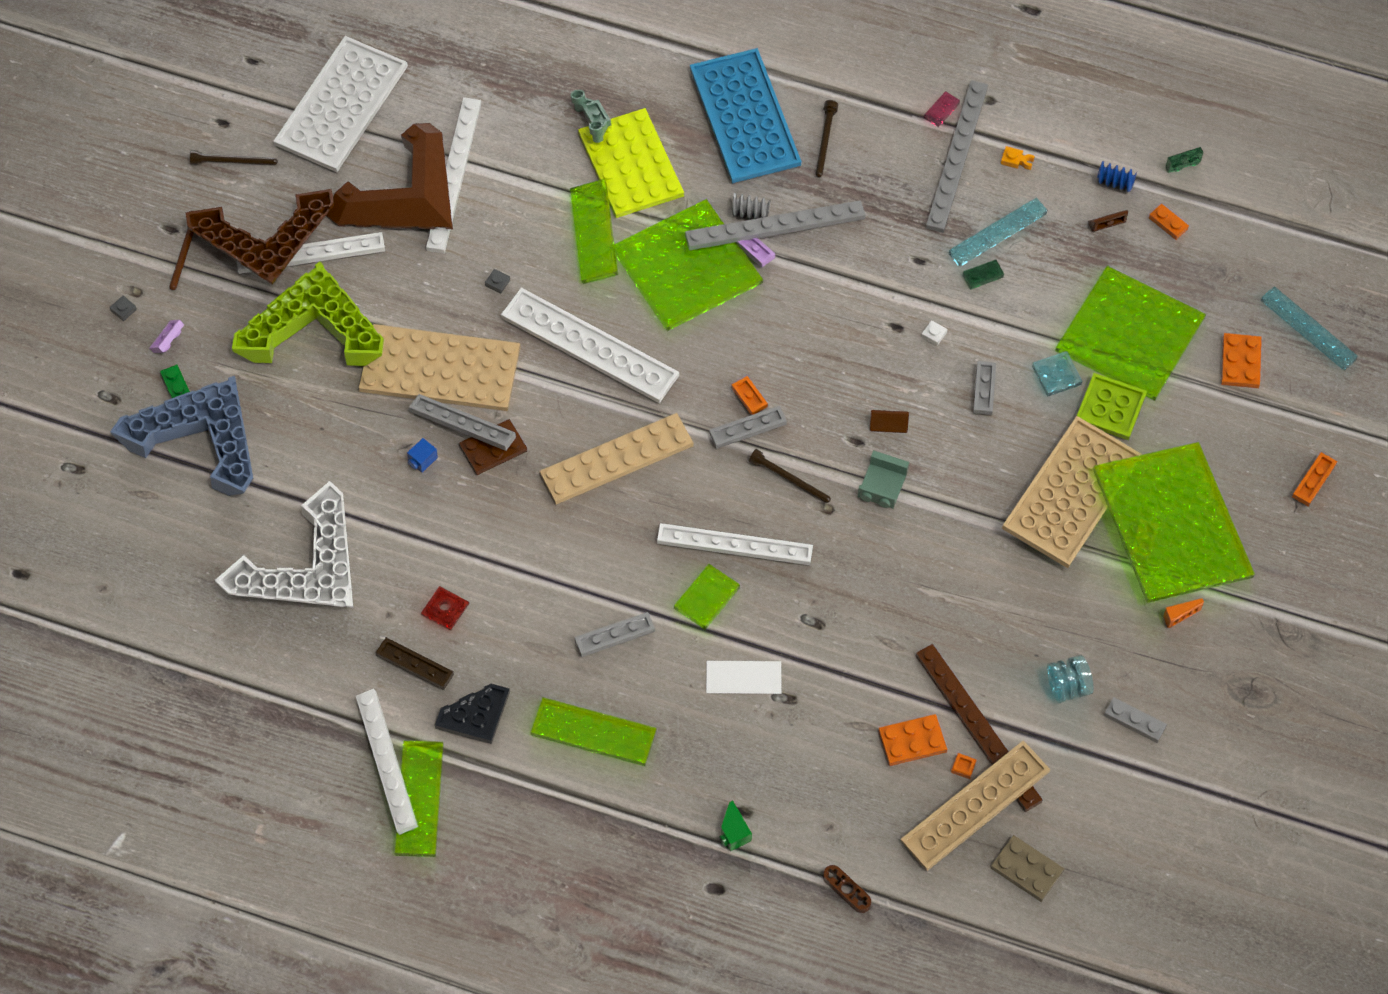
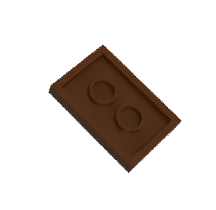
[459,419,527,475]

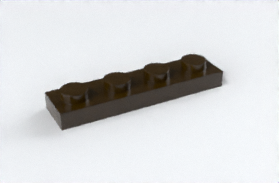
[376,637,454,690]

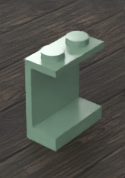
[857,450,909,509]

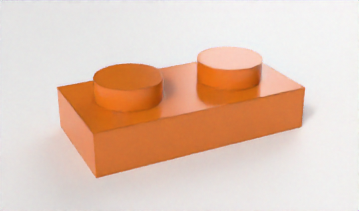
[1149,204,1189,240]
[732,376,768,415]

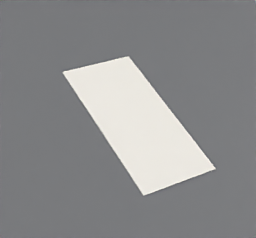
[706,661,781,694]

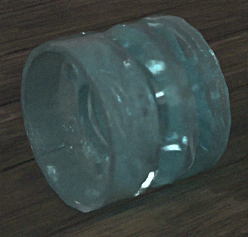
[1047,655,1094,703]

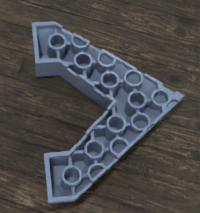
[110,376,254,496]

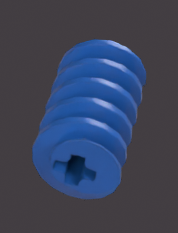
[1097,161,1137,192]

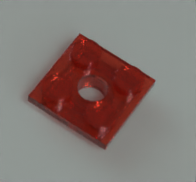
[421,586,470,631]

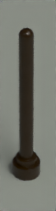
[816,100,839,178]
[190,150,278,165]
[749,449,831,503]

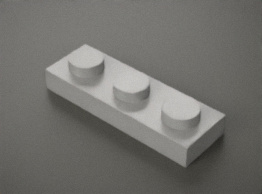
[973,361,996,415]
[1104,697,1167,743]

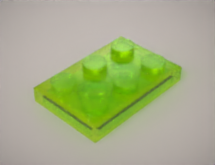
[674,564,740,630]

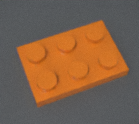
[1221,333,1262,388]
[878,714,947,766]

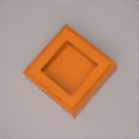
[951,753,977,779]

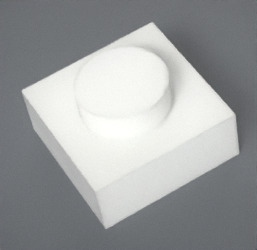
[921,320,947,346]

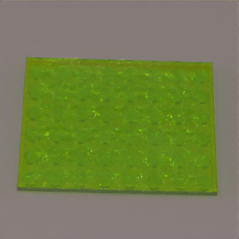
[1093,442,1255,603]

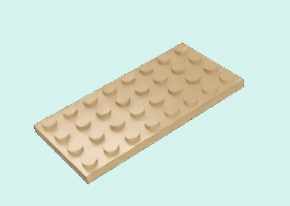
[359,324,521,411]
[1001,416,1142,568]

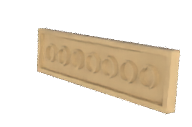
[540,413,694,505]
[901,740,1050,871]

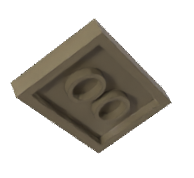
[991,835,1065,902]

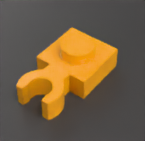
[1001,146,1035,170]

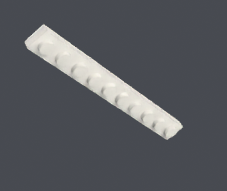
[426,97,481,254]

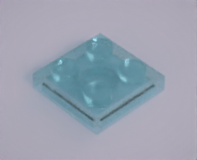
[1032,351,1082,397]

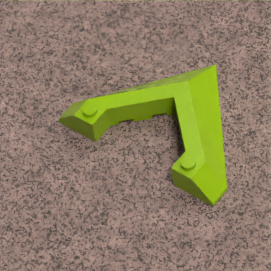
[232,261,384,366]

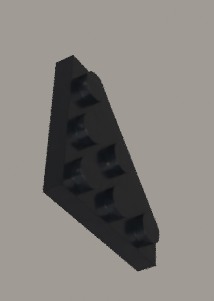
[435,683,510,744]

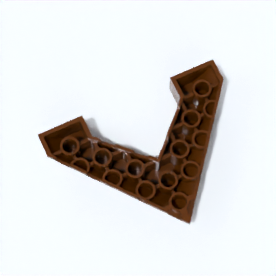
[326,123,453,230]
[185,189,334,285]

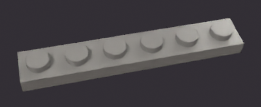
[409,394,516,451]

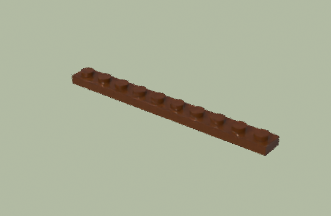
[916,644,1043,812]

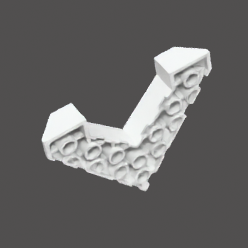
[215,481,353,608]

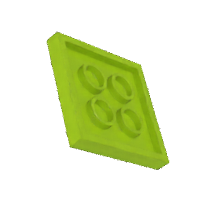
[1077,373,1147,441]

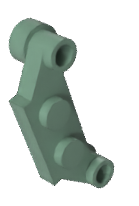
[571,90,612,143]

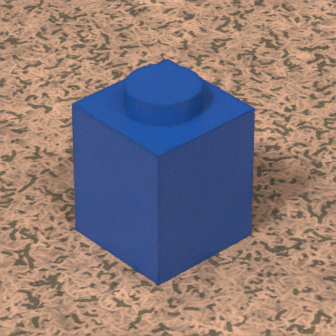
[407,438,438,473]

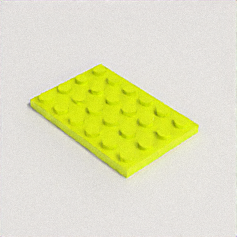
[578,108,684,218]

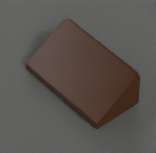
[1088,210,1128,232]
[870,410,909,433]

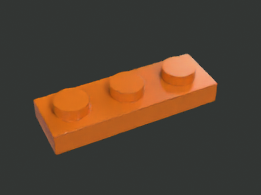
[1292,452,1338,507]

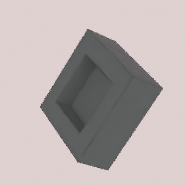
[485,269,510,294]
[110,296,137,322]

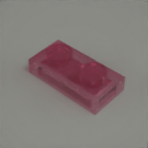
[924,91,960,127]

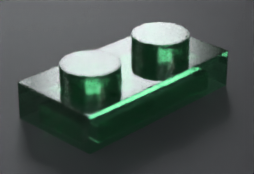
[1165,147,1204,173]
[962,260,1004,290]

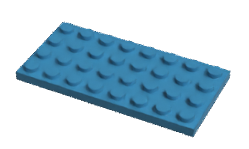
[690,48,802,183]

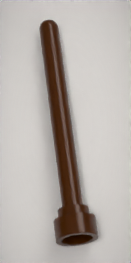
[169,211,194,290]

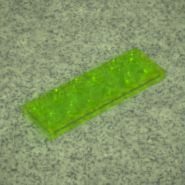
[570,179,618,284]
[531,697,657,766]
[395,741,444,857]

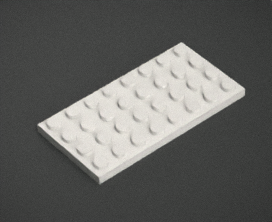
[273,36,408,172]

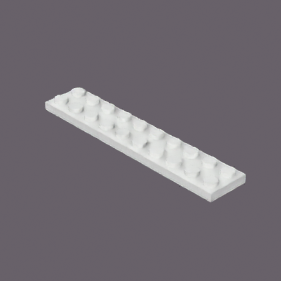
[501,288,679,403]

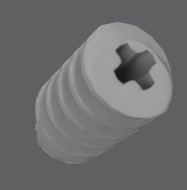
[732,193,771,219]

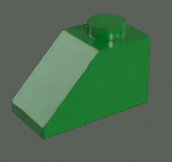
[719,800,752,852]

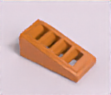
[1163,598,1204,628]

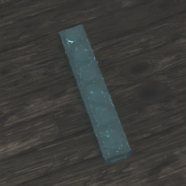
[949,197,1048,267]
[1261,286,1358,371]

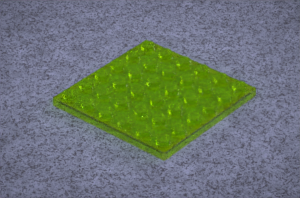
[612,199,763,331]
[1055,266,1206,401]

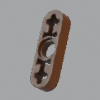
[823,865,871,913]

